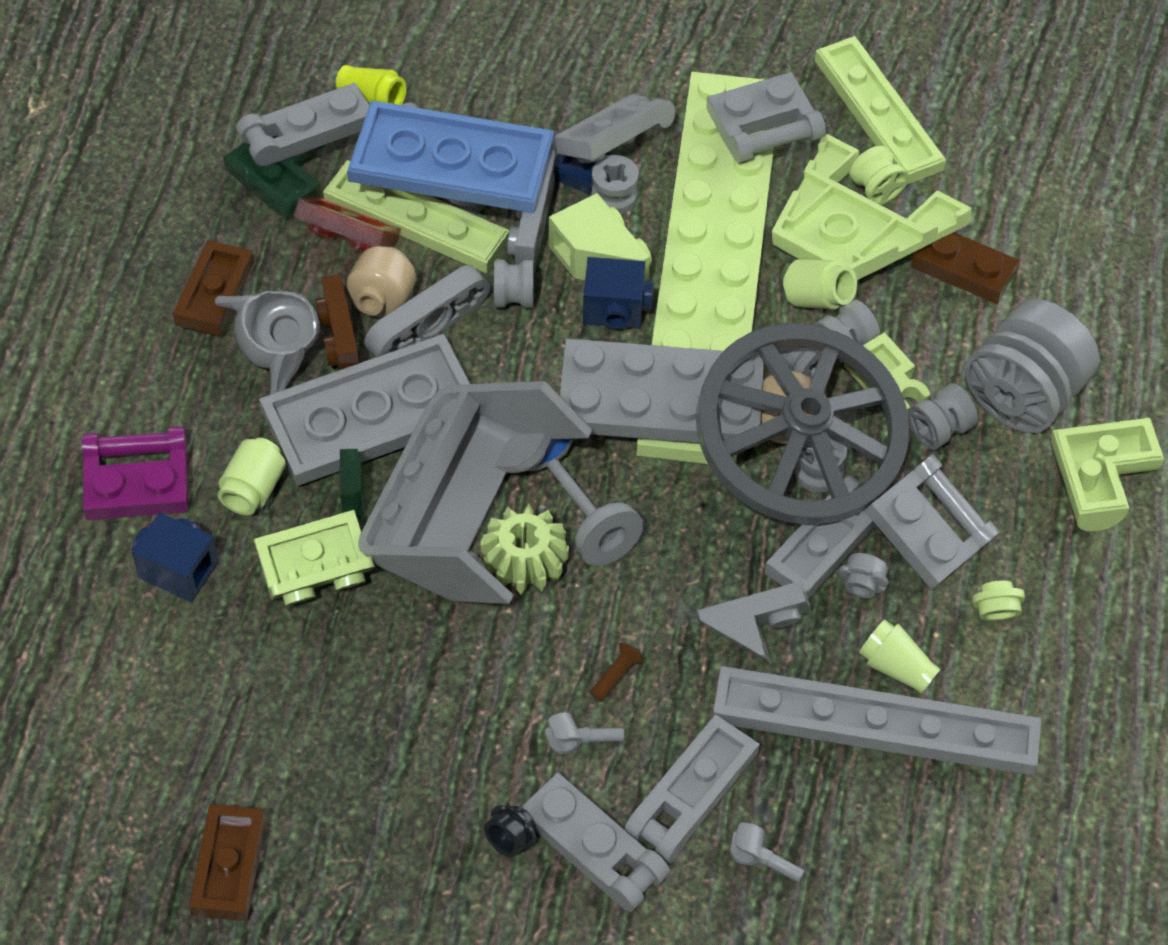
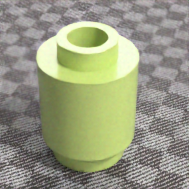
[783,259,857,309]
[218,438,286,516]

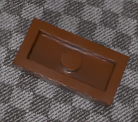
[911,232,1019,305]
[173,240,254,336]
[315,274,359,371]
[189,804,266,921]

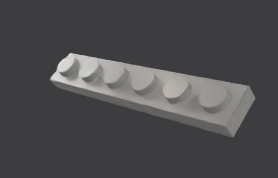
[713,666,1041,776]

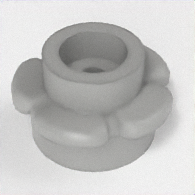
[838,553,889,598]

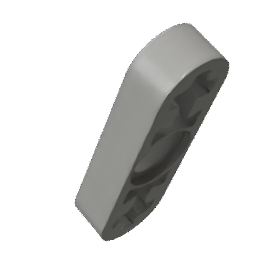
[364,265,490,357]

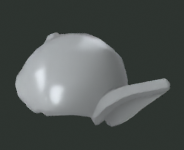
[215,291,321,395]

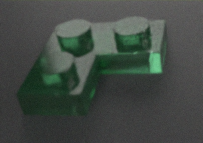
[223,135,326,221]

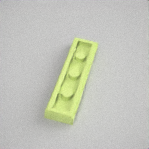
[815,36,946,185]
[323,160,510,273]

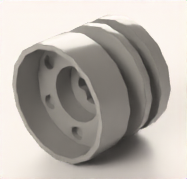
[964,299,1100,433]

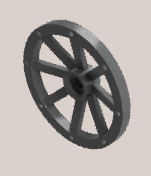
[696,323,909,524]

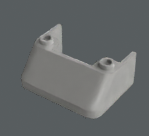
[358,381,592,604]

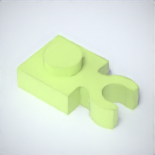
[844,332,930,412]

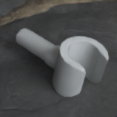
[545,712,624,754]
[730,823,804,882]

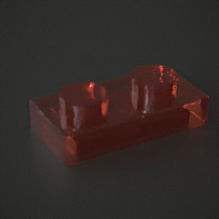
[294,197,401,252]

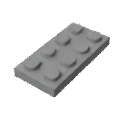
[259,334,470,486]
[560,339,764,447]

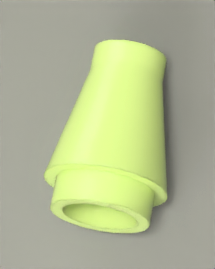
[859,619,941,694]

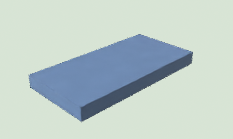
[347,100,554,213]

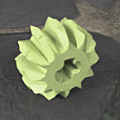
[481,503,569,595]

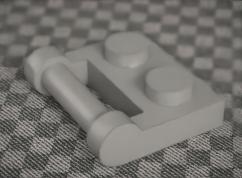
[706,72,826,163]
[864,454,1000,589]

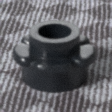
[484,805,536,857]

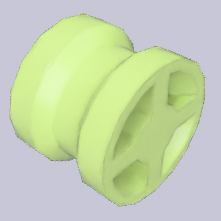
[849,145,909,205]

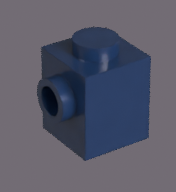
[583,257,654,329]
[132,512,219,603]

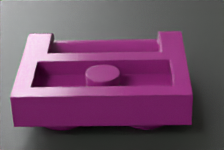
[82,426,189,521]

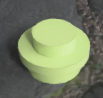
[972,581,1025,621]

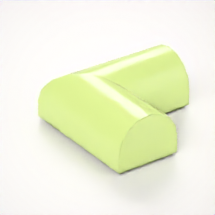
[1051,418,1164,532]

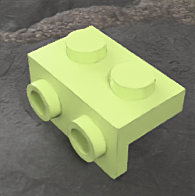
[254,510,374,606]

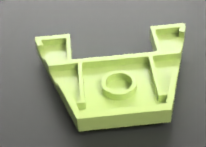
[772,133,972,280]

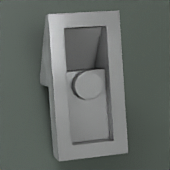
[698,581,811,664]

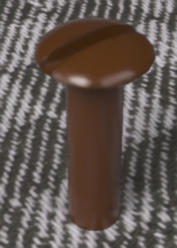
[589,643,644,702]

